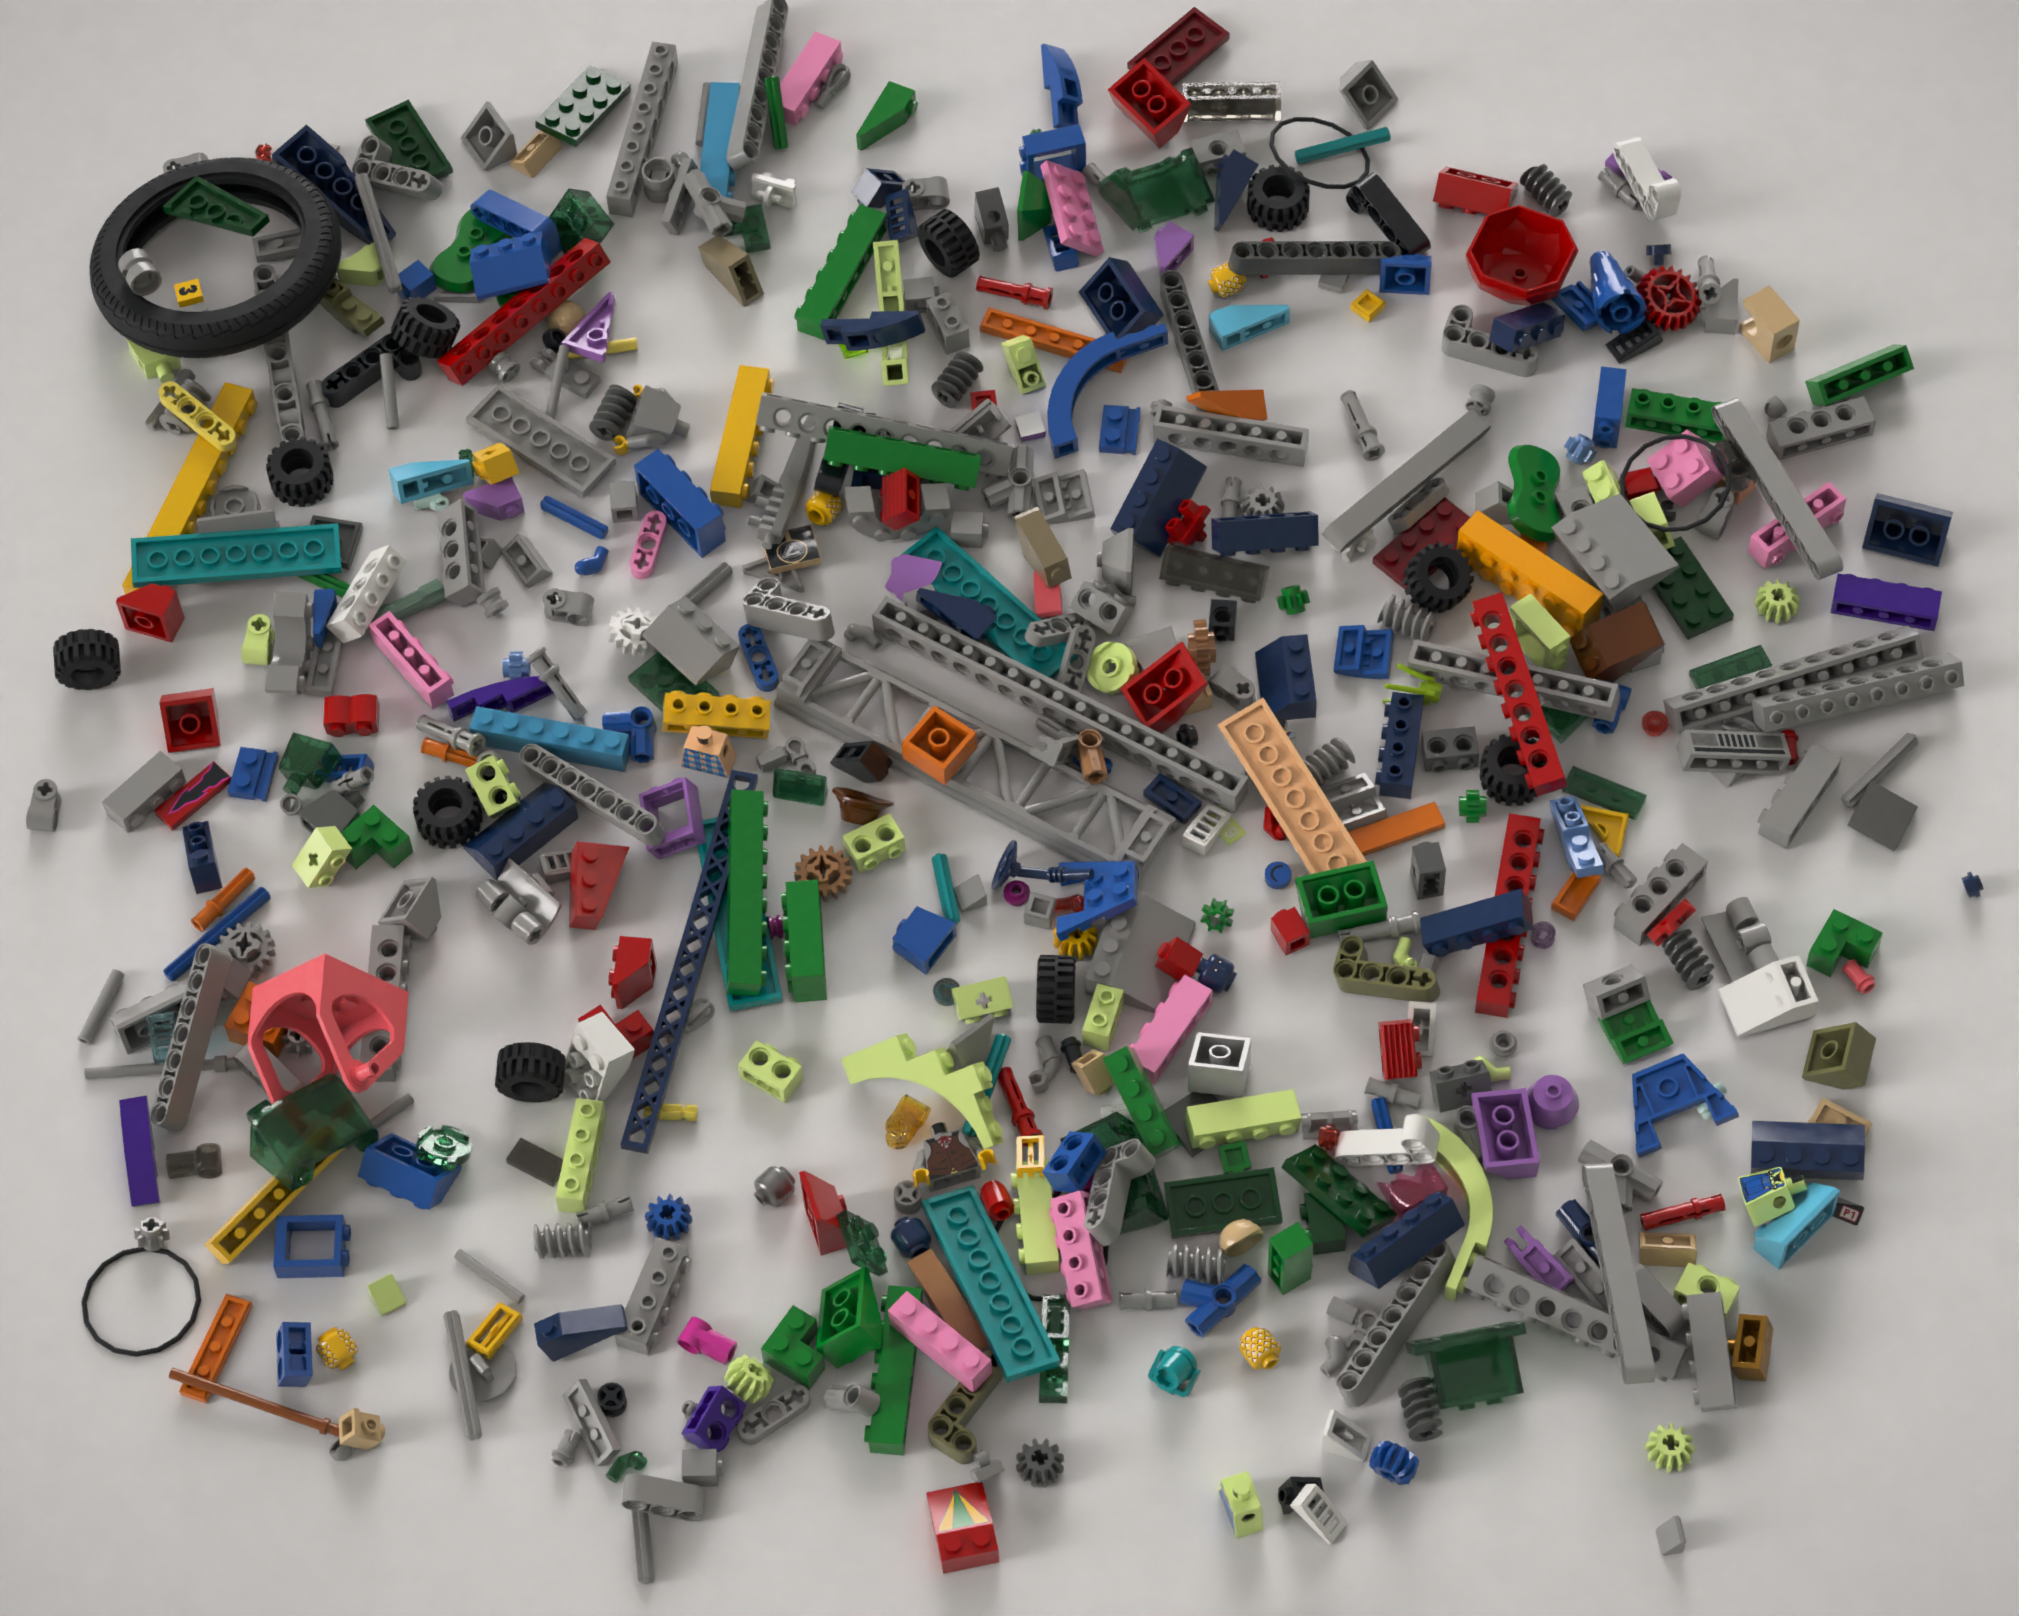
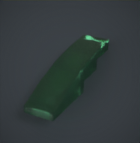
[1039,1294,1070,1404]

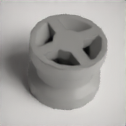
[488,351,520,383]
[1465,384,1495,416]
[476,587,509,618]
[894,1180,922,1215]

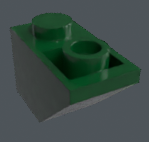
[1299,1192,1346,1255]

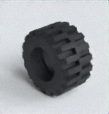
[1247,164,1310,232]
[917,209,980,278]
[391,297,460,359]
[266,437,334,507]
[1403,542,1474,613]
[53,629,121,690]
[1480,734,1547,806]
[413,776,483,849]
[1036,955,1076,1024]
[495,1042,566,1102]

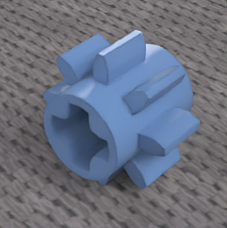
[1564,434,1597,466]
[502,651,531,680]

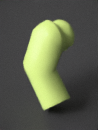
[1393,937,1418,967]
[1473,1056,1511,1082]

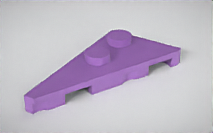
[562,292,615,363]

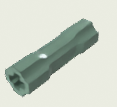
[371,579,448,623]

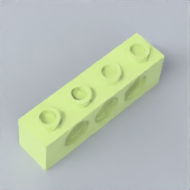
[555,1098,607,1213]

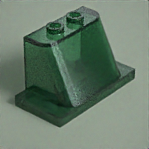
[1406,1320,1527,1411]

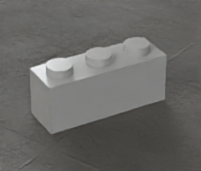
[102,751,186,833]

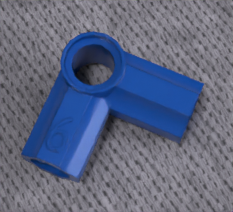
[602,706,657,763]

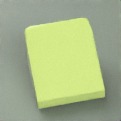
[367,1274,407,1316]

